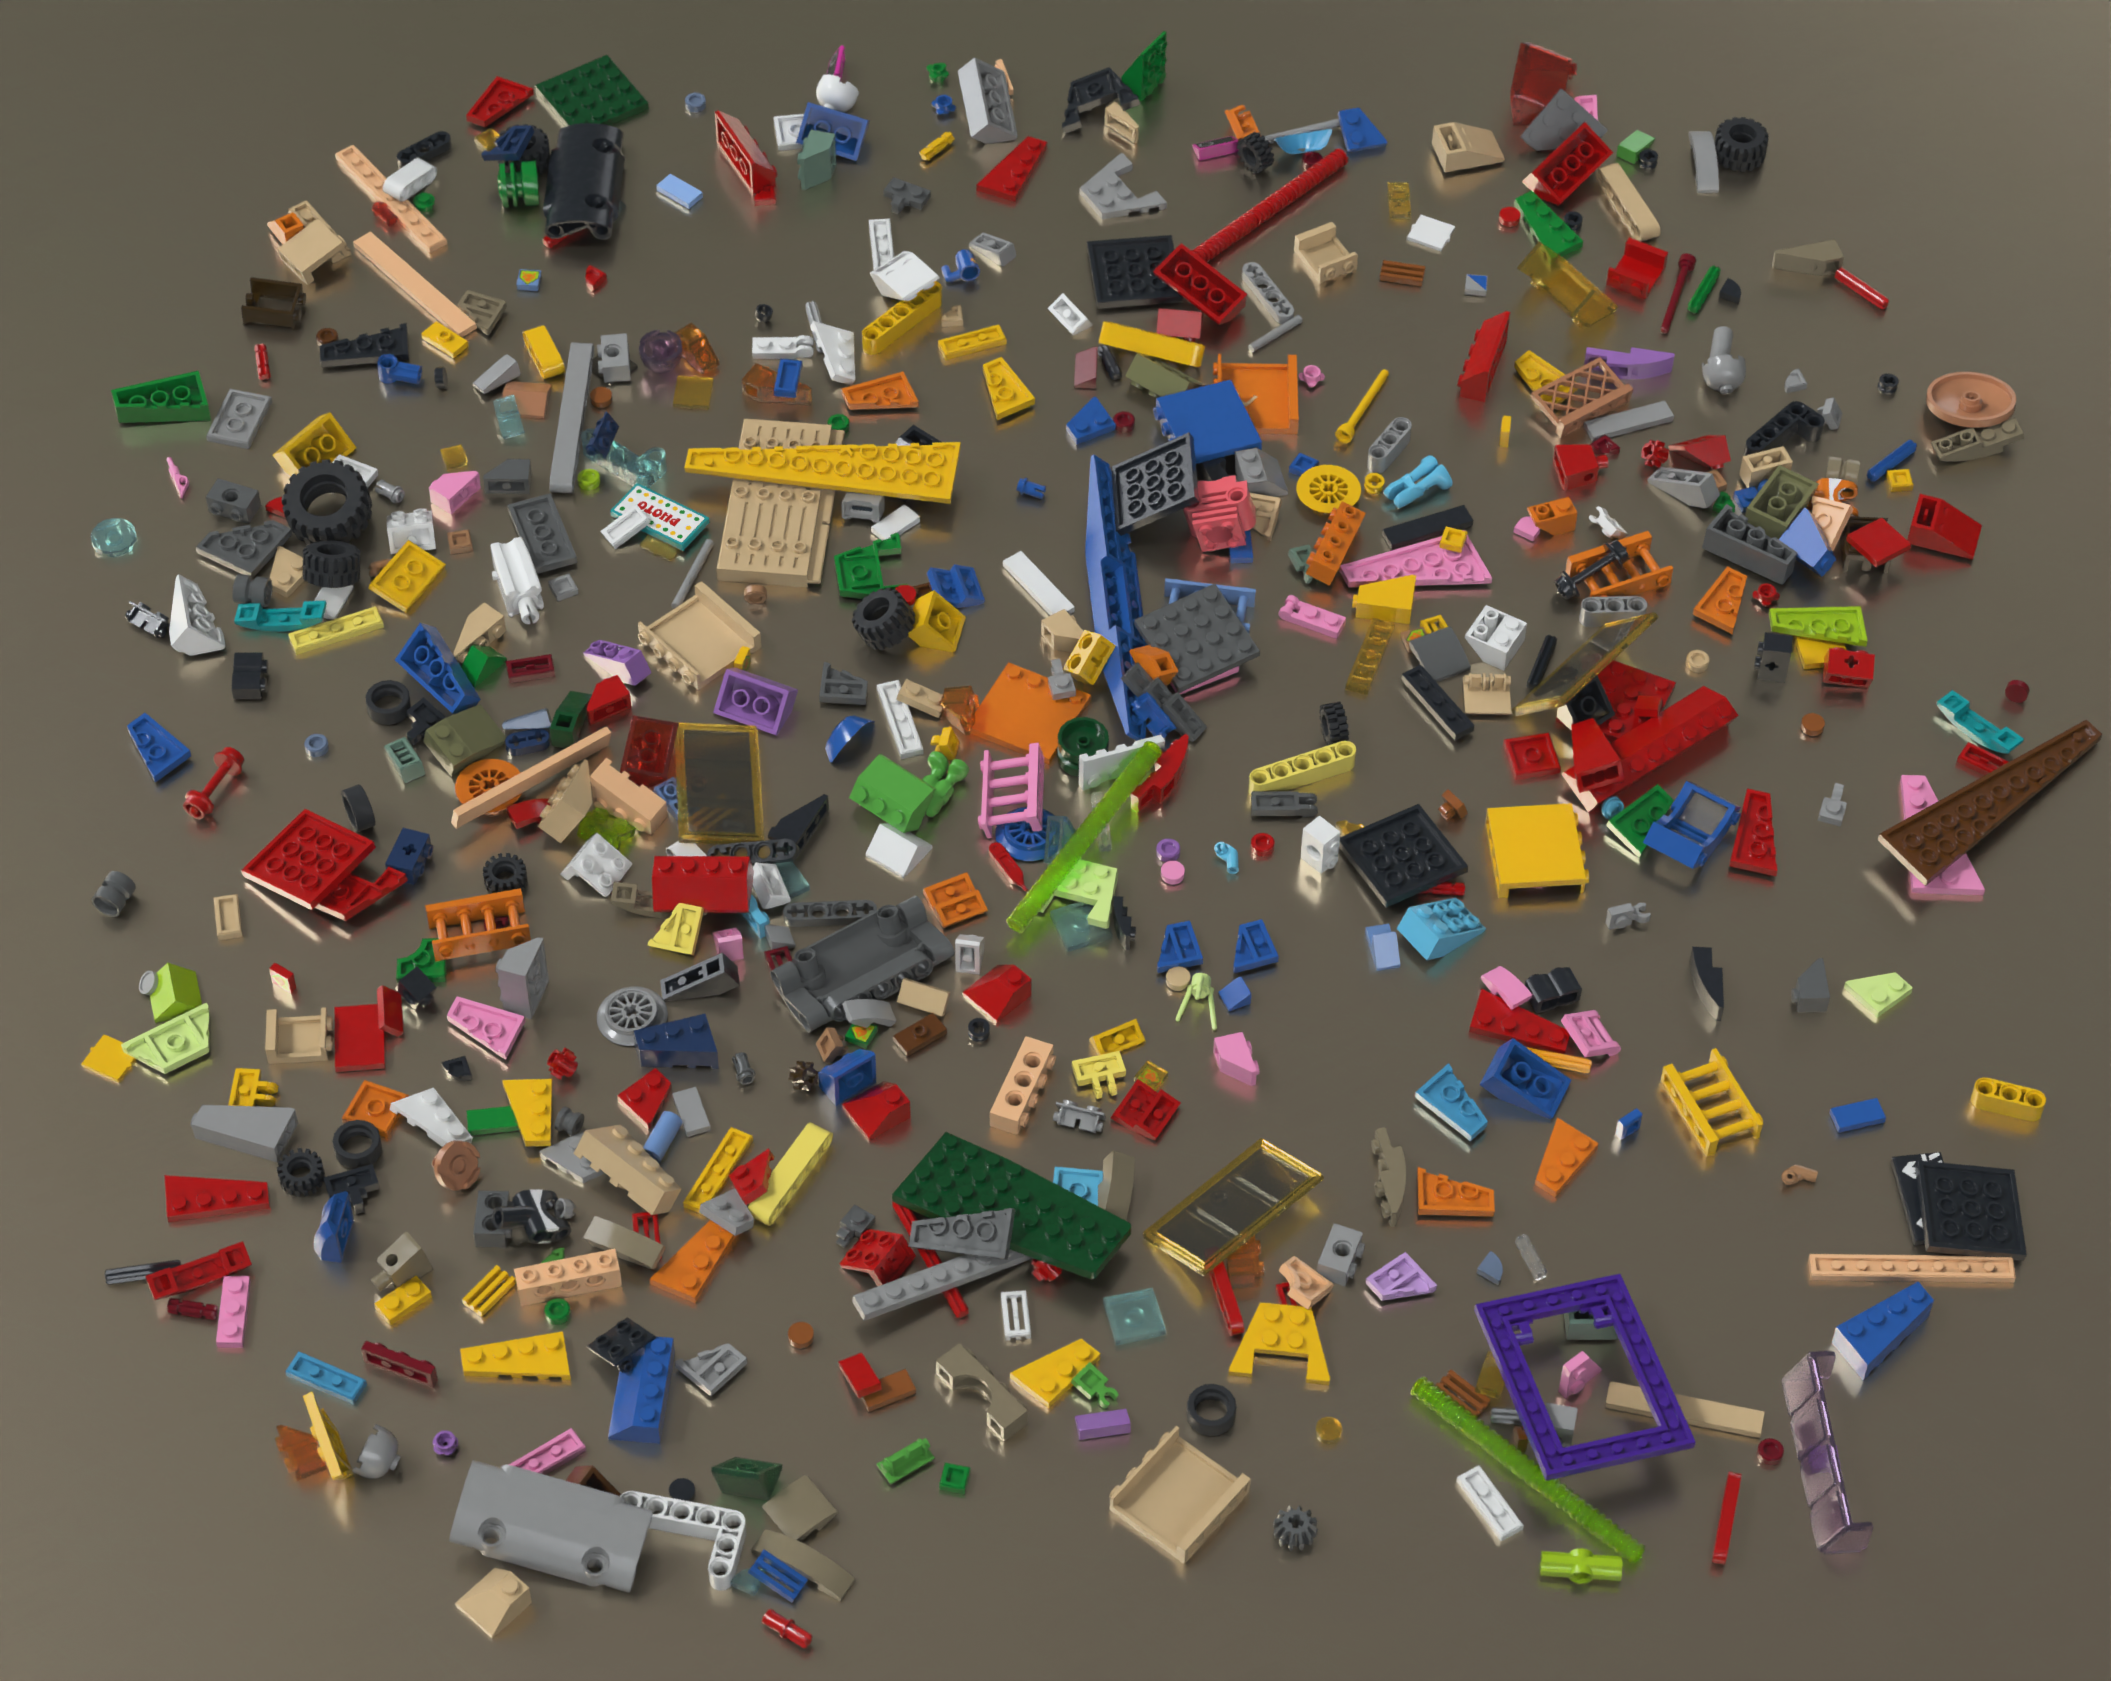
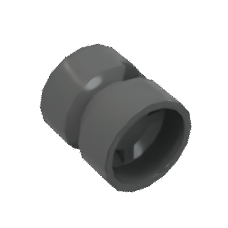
[233,574,273,607]
[92,871,136,917]

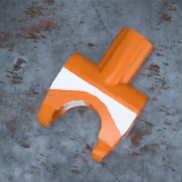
[1806,478,1859,517]

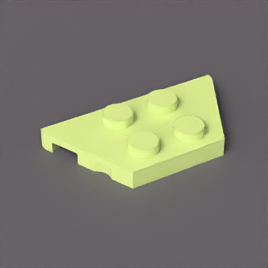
[121,1003,210,1074]

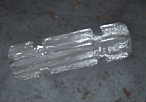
[1515,1234,1547,1280]

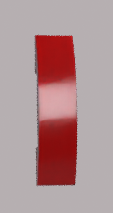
[145,1241,252,1301]

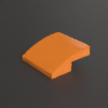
[923,872,988,928]

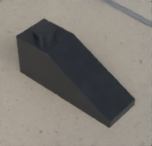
[768,794,829,860]
[660,953,740,1002]

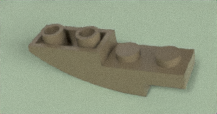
[1931,418,2024,461]
[1371,1127,1406,1227]

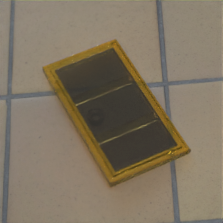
[1511,612,1658,717]
[673,722,765,844]
[1142,1138,1324,1276]

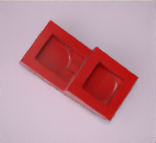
[506,798,551,829]

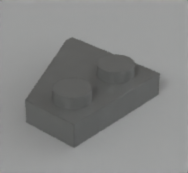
[819,662,868,705]

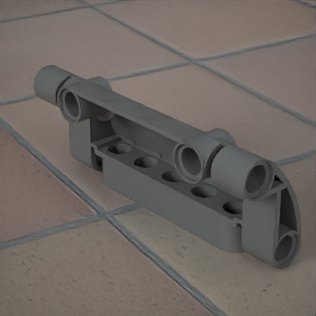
[770,895,955,1032]

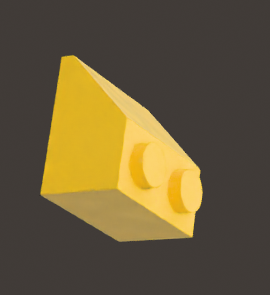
[908,590,966,652]

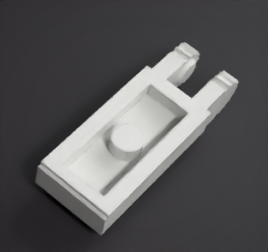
[752,335,814,359]

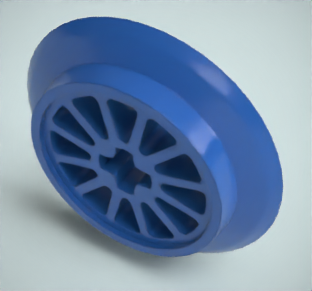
[995,807,1064,861]

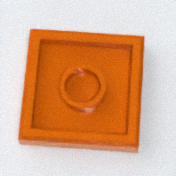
[342,1080,409,1138]

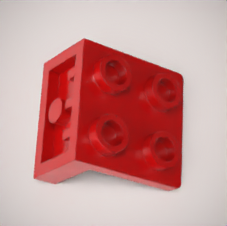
[839,1229,916,1287]

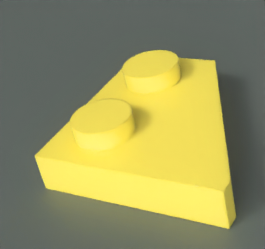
[647,903,704,956]

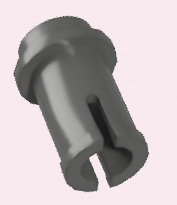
[732,1052,756,1085]

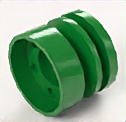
[497,161,540,208]

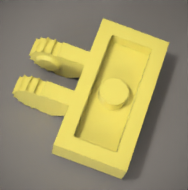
[1072,1051,1126,1099]

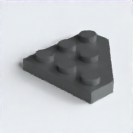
[1520,88,1608,151]
[196,520,292,578]

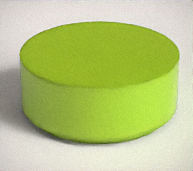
[577,469,600,491]

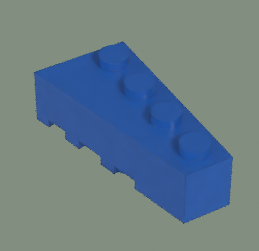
[395,623,481,714]
[1832,1282,1934,1380]

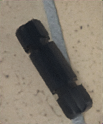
[1097,344,1122,380]

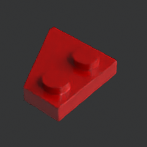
[617,1068,672,1130]

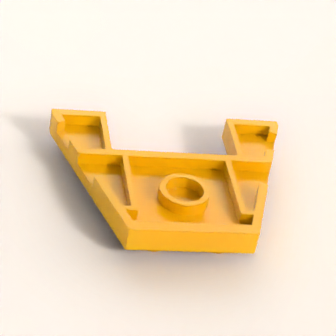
[1229,1302,1330,1385]

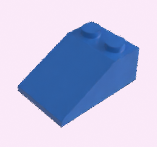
[1480,1038,1571,1120]

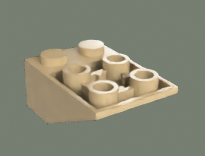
[1432,122,1505,173]
[538,759,593,843]

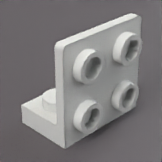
[387,509,436,554]
[560,833,632,897]

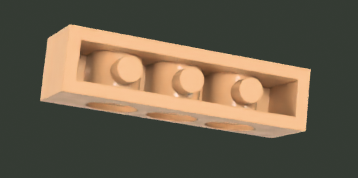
[990,1036,1056,1135]
[514,1249,622,1306]

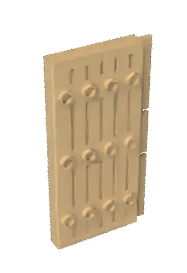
[716,419,845,587]

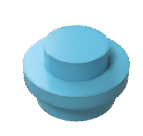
[1602,796,1624,820]

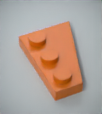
[1693,566,1747,635]

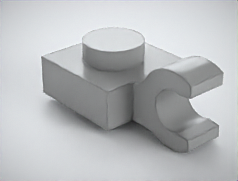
[1048,659,1076,700]
[1818,783,1847,826]
[1606,903,1651,930]

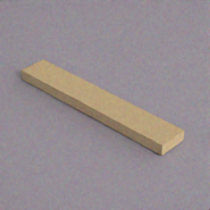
[1605,1381,1764,1438]

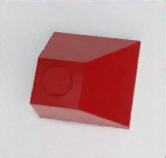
[1668,435,1731,470]
[963,965,1032,1023]
[842,1081,911,1141]

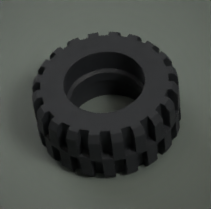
[282,460,372,545]

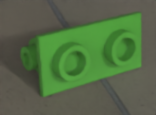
[876,1438,935,1484]

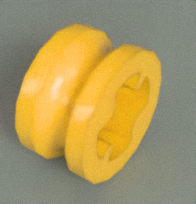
[1364,473,1385,494]

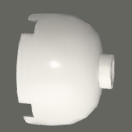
[816,75,859,112]

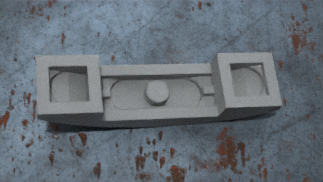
[1689,131,1719,193]

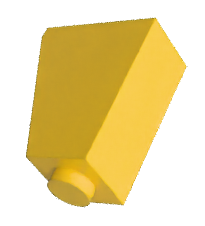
[1352,575,1416,624]

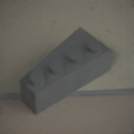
[1702,504,1797,585]

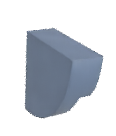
[1477,1251,1503,1285]

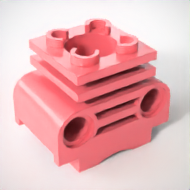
[1183,475,1256,552]

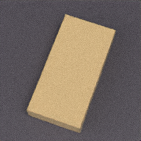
[213,894,243,941]
[897,978,951,1016]

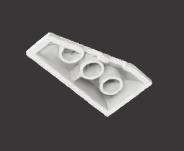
[169,574,226,656]

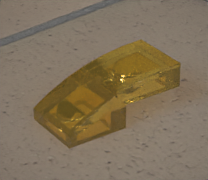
[1387,182,1411,219]

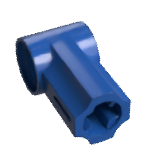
[378,354,423,384]

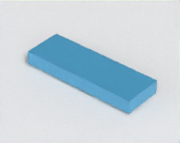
[285,1351,367,1405]

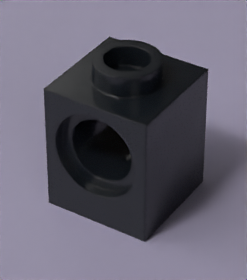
[395,966,437,1010]

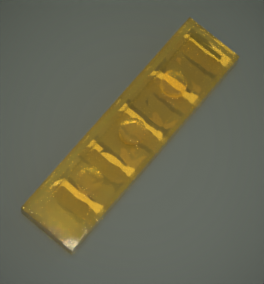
[1345,618,1395,695]

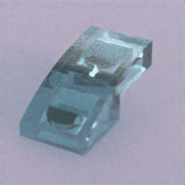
[493,394,525,439]

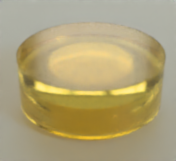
[1315,1417,1342,1444]

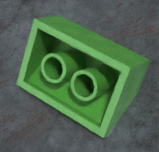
[849,754,936,833]

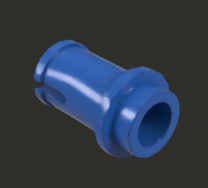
[1016,478,1046,500]

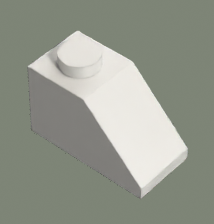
[955,934,984,975]

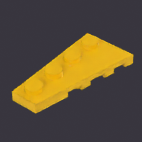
[460,1331,571,1380]

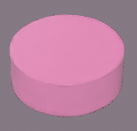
[1161,861,1185,885]

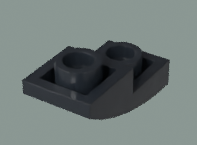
[1113,896,1136,950]

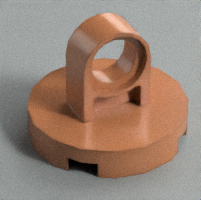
[432,1140,481,1191]

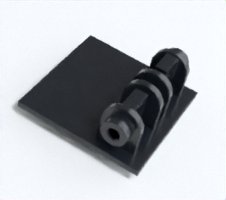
[587,1317,656,1373]

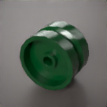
[1057,717,1109,777]

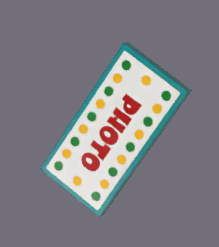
[610,483,710,551]

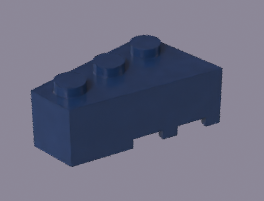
[634,1014,719,1069]

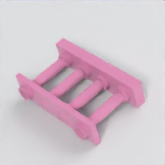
[978,743,1045,838]

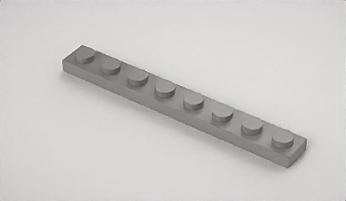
[852,1249,1033,1321]

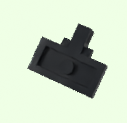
[406,697,446,746]
[323,1164,380,1214]

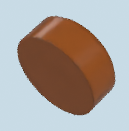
[590,387,613,408]
[1801,713,1825,736]
[788,1322,814,1349]

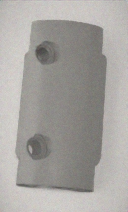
[449,1460,653,1593]

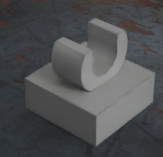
[1817,398,1842,430]

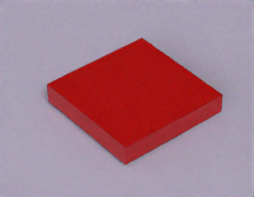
[1846,517,1912,567]
[1503,733,1561,780]

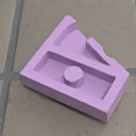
[1366,1252,1437,1301]

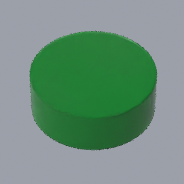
[827,414,850,434]
[544,1298,571,1325]

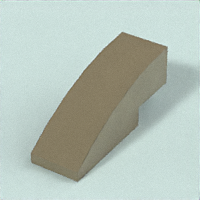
[1098,1150,1135,1221]
[583,1216,666,1270]

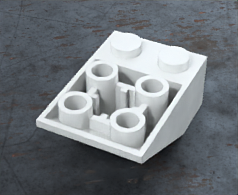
[870,251,939,301]

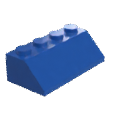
[608,1336,675,1444]

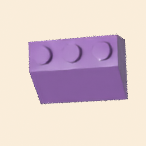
[713,668,798,735]

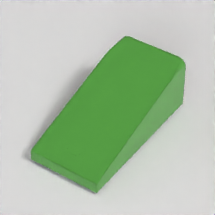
[1616,130,1655,164]

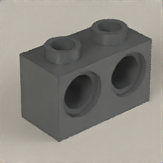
[473,1190,514,1248]

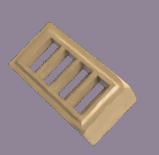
[1105,102,1139,144]

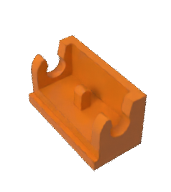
[1224,105,1261,141]

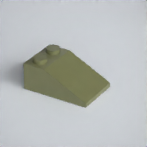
[1745,465,1819,539]
[423,704,506,777]

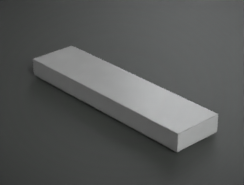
[1584,401,1674,442]

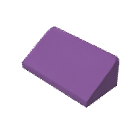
[1075,1409,1131,1440]

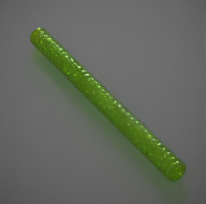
[1006,741,1162,933]
[1411,1376,1645,1564]

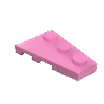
[447,996,525,1060]

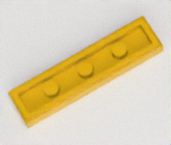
[683,1127,753,1215]

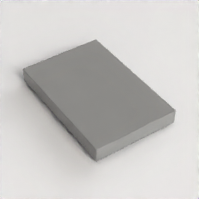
[206,389,272,449]

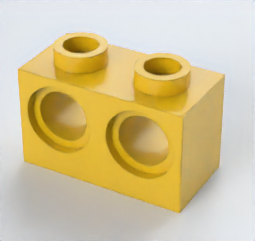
[1063,630,1115,685]

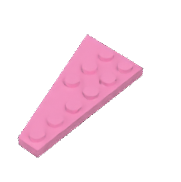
[1340,530,1492,588]
[1900,775,1985,895]

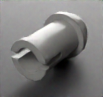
[375,480,405,503]

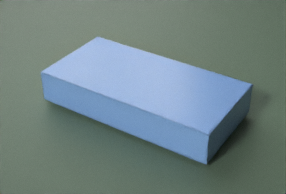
[656,174,703,209]

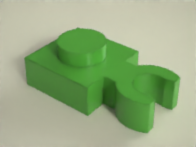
[1071,1362,1119,1409]

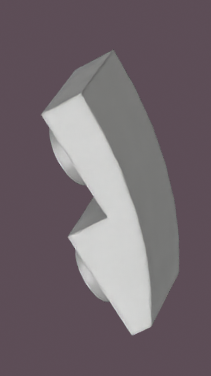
[842,999,897,1028]

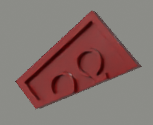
[466,76,534,127]

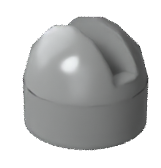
[554,1198,576,1219]

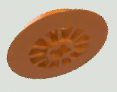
[455,759,522,813]

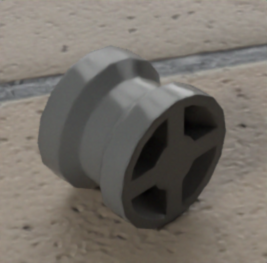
[554,1106,584,1136]

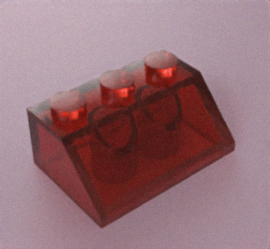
[620,715,679,788]

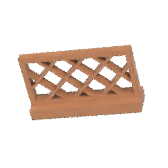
[1530,357,1634,438]

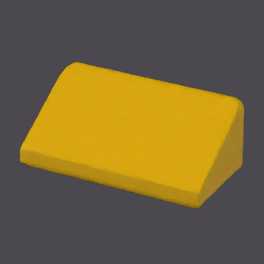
[1089,1019,1146,1055]

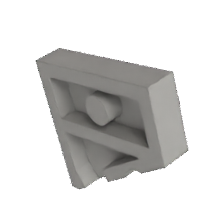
[699,1188,754,1236]

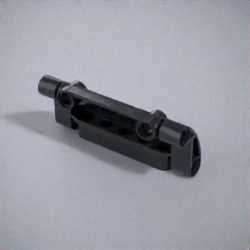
[543,123,625,240]

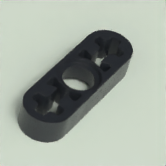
[397,131,452,169]

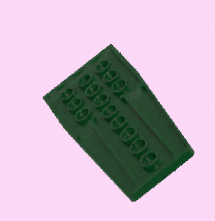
[892,1132,1131,1279]

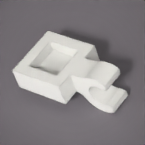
[1589,506,1628,539]

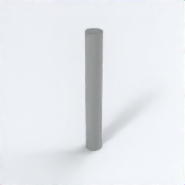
[1248,315,1303,352]

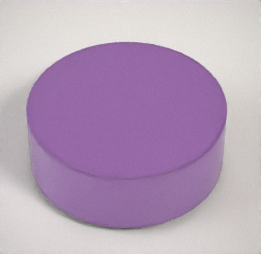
[1156,839,1180,862]

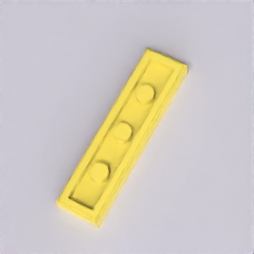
[288,606,384,655]

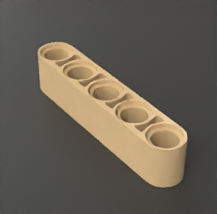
[1596,163,1660,242]

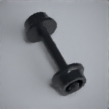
[1554,540,1629,600]

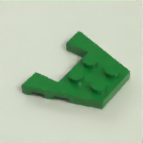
[834,533,908,599]

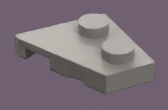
[539,1131,605,1183]
[675,1343,747,1396]

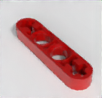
[1204,1247,1244,1336]
[1712,1471,1742,1565]

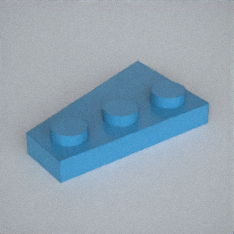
[1415,1063,1488,1141]

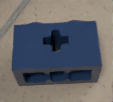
[385,828,434,885]

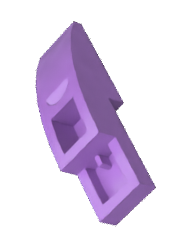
[1584,347,1675,380]

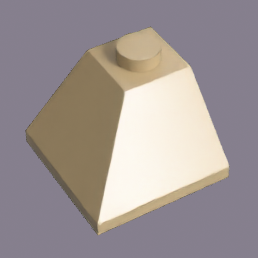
[456,1568,532,1638]

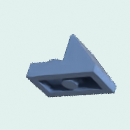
[1365,924,1401,971]

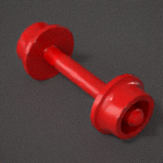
[183,747,245,819]

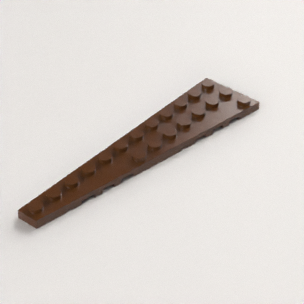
[1878,720,2102,886]

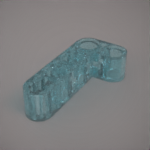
[581,429,667,488]

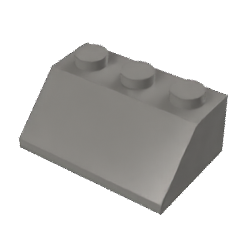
[496,937,549,1019]

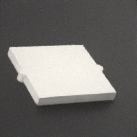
[1407,215,1455,251]

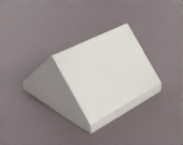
[866,823,933,879]

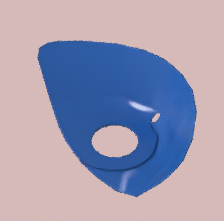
[825,715,875,763]

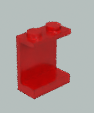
[1606,237,1668,299]

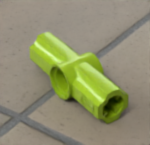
[1540,1548,1622,1584]

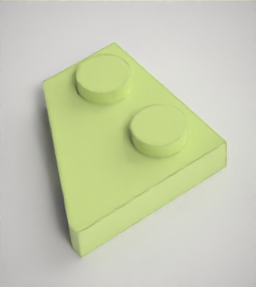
[1844,972,1913,1018]

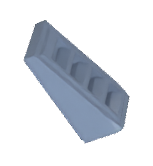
[502,708,552,730]

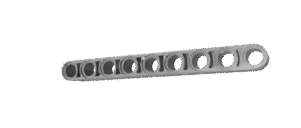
[550,342,594,493]

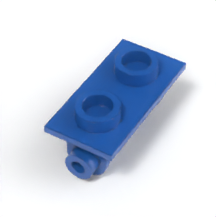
[1131,692,1176,738]

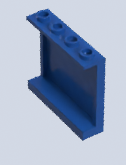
[1153,380,1262,464]

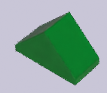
[461,645,507,688]

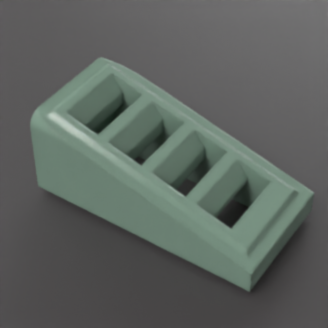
[384,737,425,783]

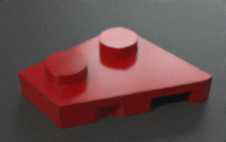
[729,1148,775,1206]

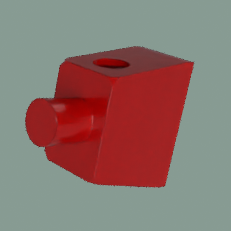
[1553,444,1609,491]

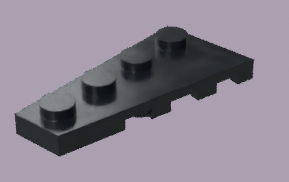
[320,323,409,367]

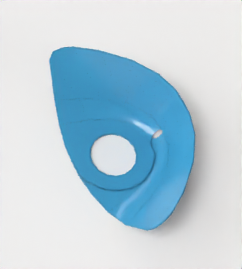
[1274,129,1332,154]

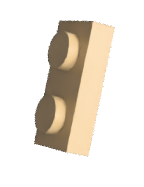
[896,679,949,718]

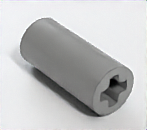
[1710,326,1733,358]

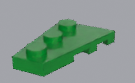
[1606,784,1674,858]

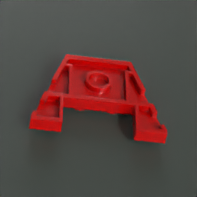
[315,867,408,921]

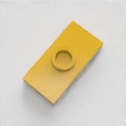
[421,321,469,359]

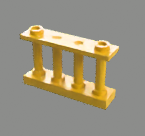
[1660,1048,1763,1156]

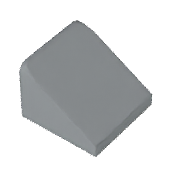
[765,925,796,950]

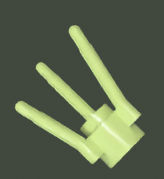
[1175,973,1217,1031]

